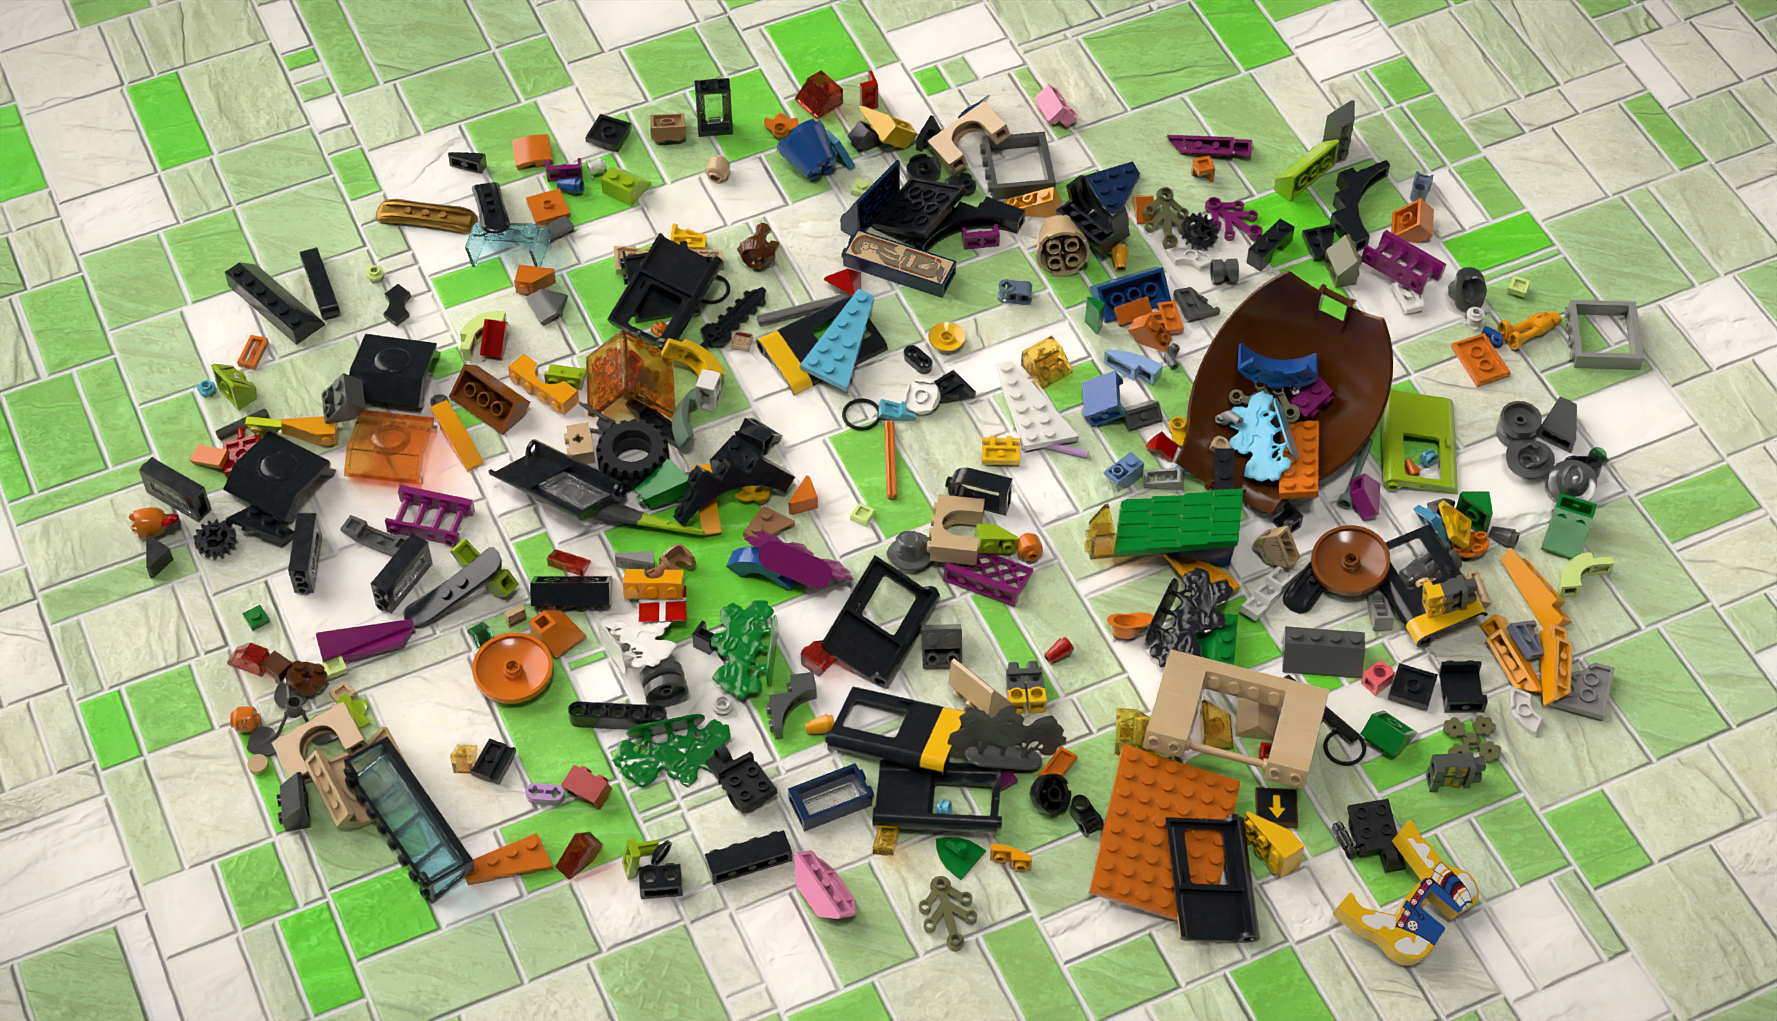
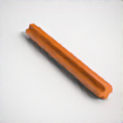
[884,421,897,500]

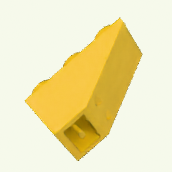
[859,106,918,149]
[1244,812,1305,879]

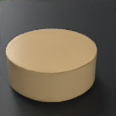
[247,754,269,775]

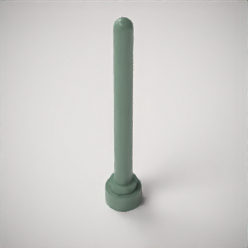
[1337,438,1373,510]

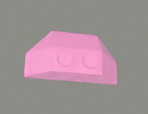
[794,850,856,919]

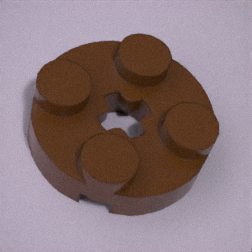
[286,661,327,696]

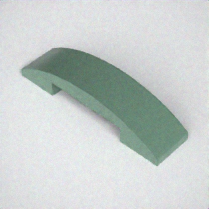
[672,388,696,449]

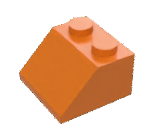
[1391,198,1434,243]

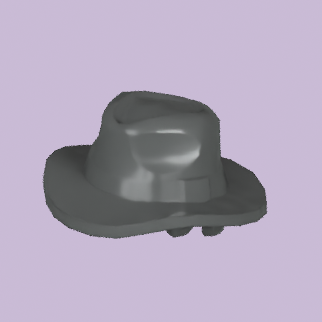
[1448,267,1487,313]
[1506,439,1555,478]
[1548,460,1597,501]
[887,531,931,571]

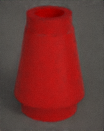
[1044,637,1074,664]

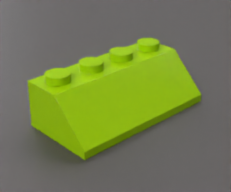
[1274,139,1340,202]

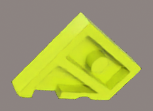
[245,416,283,438]

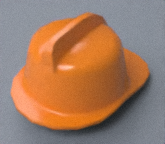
[1107,612,1153,639]

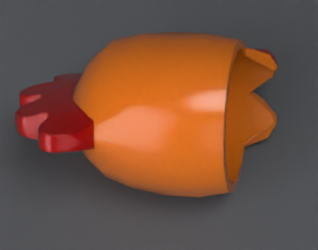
[128,507,179,540]

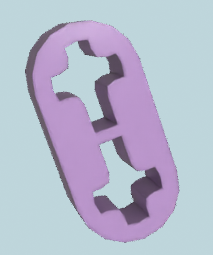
[525,783,565,806]

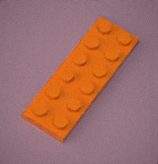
[1279,420,1319,499]

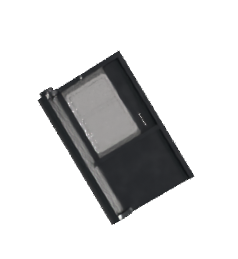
[488,439,627,521]

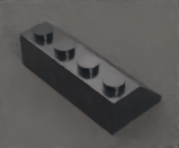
[530,576,613,609]

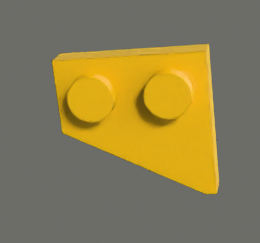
[1438,500,1472,550]

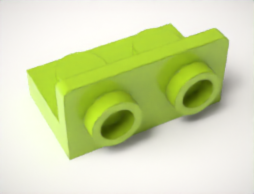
[544,364,587,390]

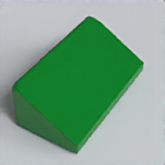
[1085,297,1105,335]

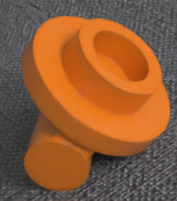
[651,321,668,337]
[1404,458,1420,477]

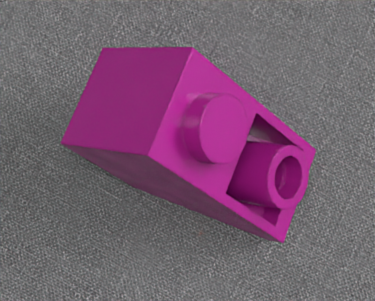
[1350,473,1381,522]

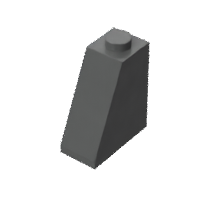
[1537,396,1577,454]

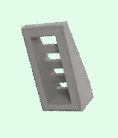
[1144,467,1184,490]
[615,551,655,572]
[1366,594,1394,631]

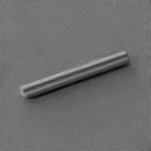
[757,294,843,326]

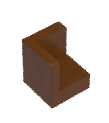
[261,650,292,684]

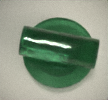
[1588,447,1609,465]

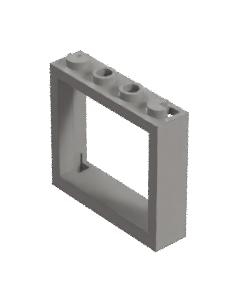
[1565,300,1644,370]

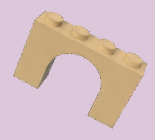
[928,101,1011,175]
[927,495,985,565]
[272,702,369,784]

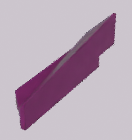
[1167,135,1254,157]
[316,619,416,663]

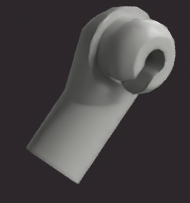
[1215,411,1244,426]

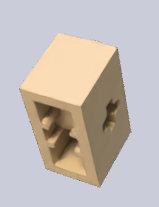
[564,422,595,464]

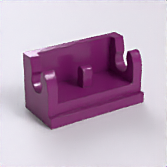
[546,158,583,182]
[961,224,1000,250]

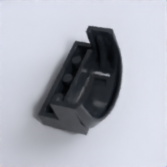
[1056,175,1130,255]

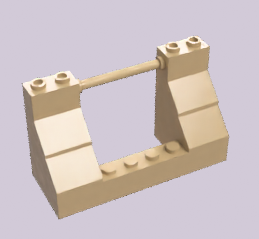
[1142,650,1329,789]

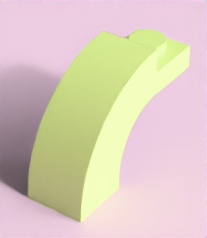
[460,311,507,361]
[1558,552,1614,598]

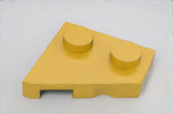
[670,223,707,249]

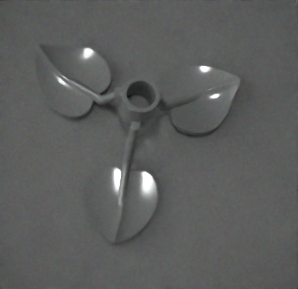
[247,677,339,756]

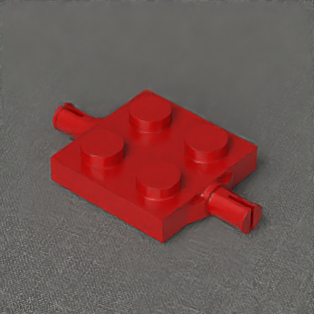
[223,427,261,477]

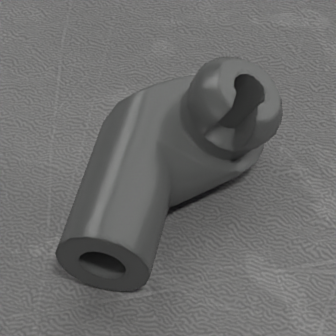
[1164,343,1180,370]

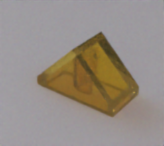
[450,744,477,774]

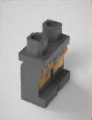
[1426,752,1486,792]

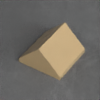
[1235,698,1278,740]

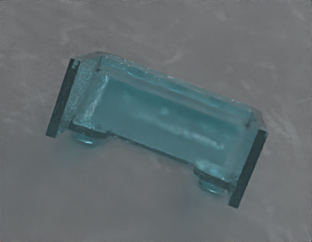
[465,222,552,267]

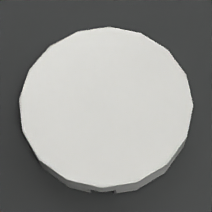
[903,378,940,415]

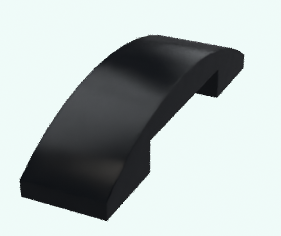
[625,392,694,447]

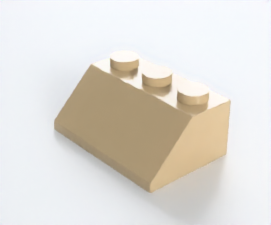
[948,659,1011,718]

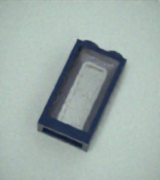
[788,763,874,832]

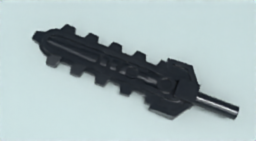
[700,287,767,349]

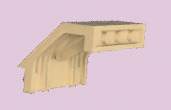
[304,727,415,828]

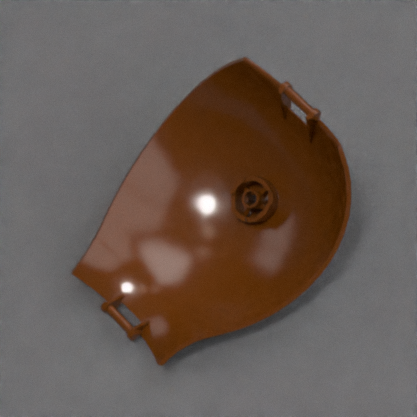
[1175,271,1393,515]

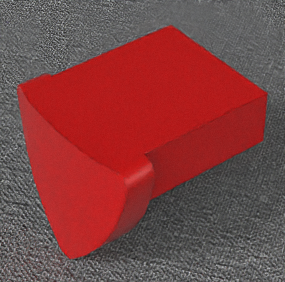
[1145,431,1179,462]

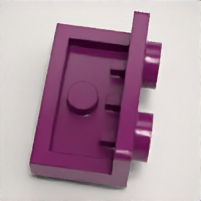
[1291,376,1336,420]

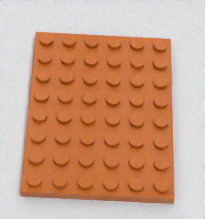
[1088,745,1241,921]

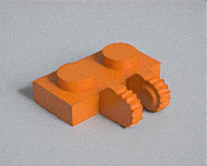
[1148,301,1184,335]

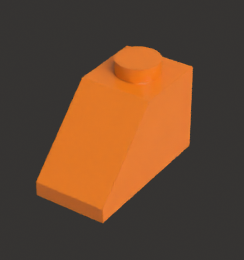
[514,265,556,294]

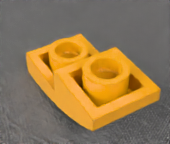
[990,843,1032,872]

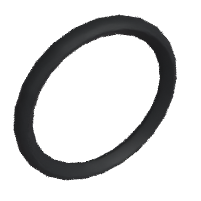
[701,275,730,304]
[842,398,881,430]
[1324,730,1366,766]

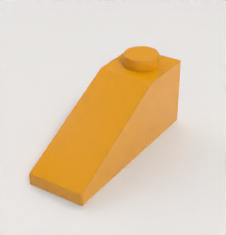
[279,416,339,446]

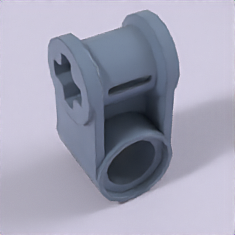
[1410,171,1434,202]
[997,279,1033,305]

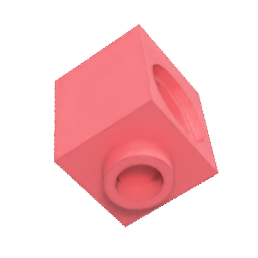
[1361,660,1395,696]

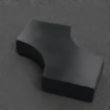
[383,284,411,327]

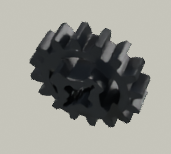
[1180,212,1219,250]
[193,519,237,558]

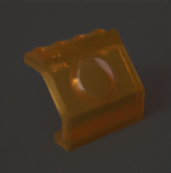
[344,410,438,484]

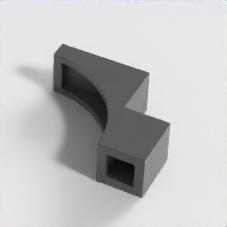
[766,672,817,740]

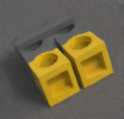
[1422,575,1478,618]
[1005,661,1047,714]

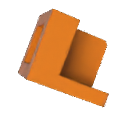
[1191,156,1215,182]

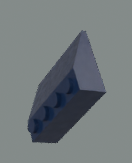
[840,160,900,236]

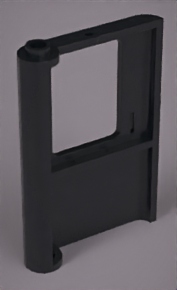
[607,233,724,351]

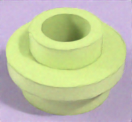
[365,265,384,282]

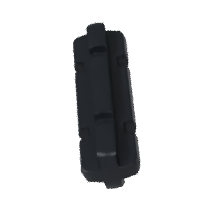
[1332,821,1359,860]

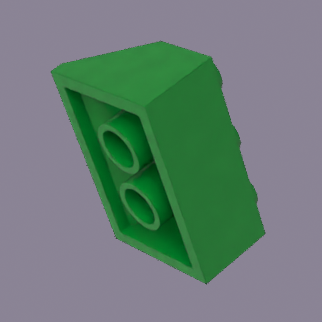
[1195,613,1238,665]

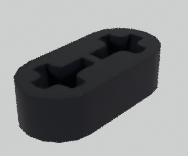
[904,345,933,374]

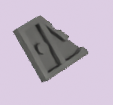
[1173,287,1221,321]

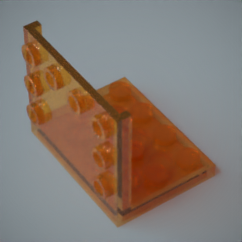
[586,329,675,418]

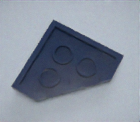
[1085,161,1140,215]

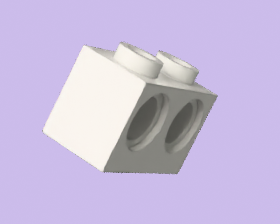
[696,369,722,413]

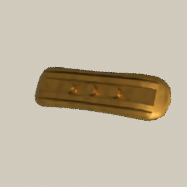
[375,198,478,233]

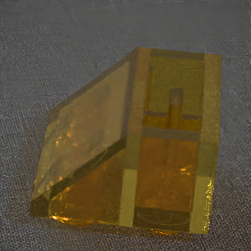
[1021,335,1073,389]
[1114,708,1155,756]

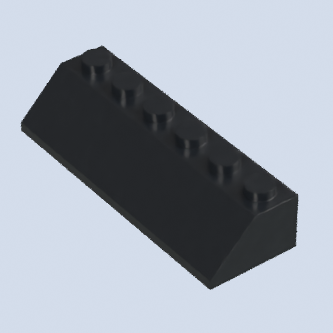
[225,262,325,345]

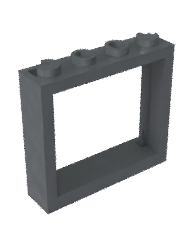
[980,131,1056,200]

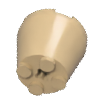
[1036,215,1090,277]

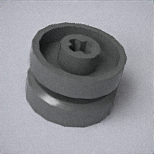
[1496,401,1542,447]
[640,660,689,708]

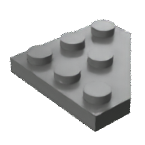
[1548,663,1615,720]

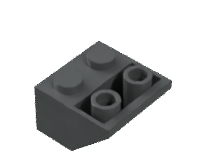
[321,373,366,424]
[921,624,962,669]

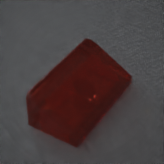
[547,549,591,576]

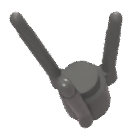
[579,402,616,436]

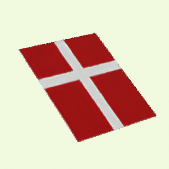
[638,586,686,622]

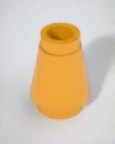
[1111,244,1129,272]
[805,713,835,734]

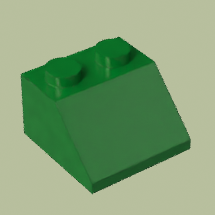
[1360,710,1418,756]

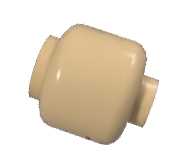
[705,155,730,182]

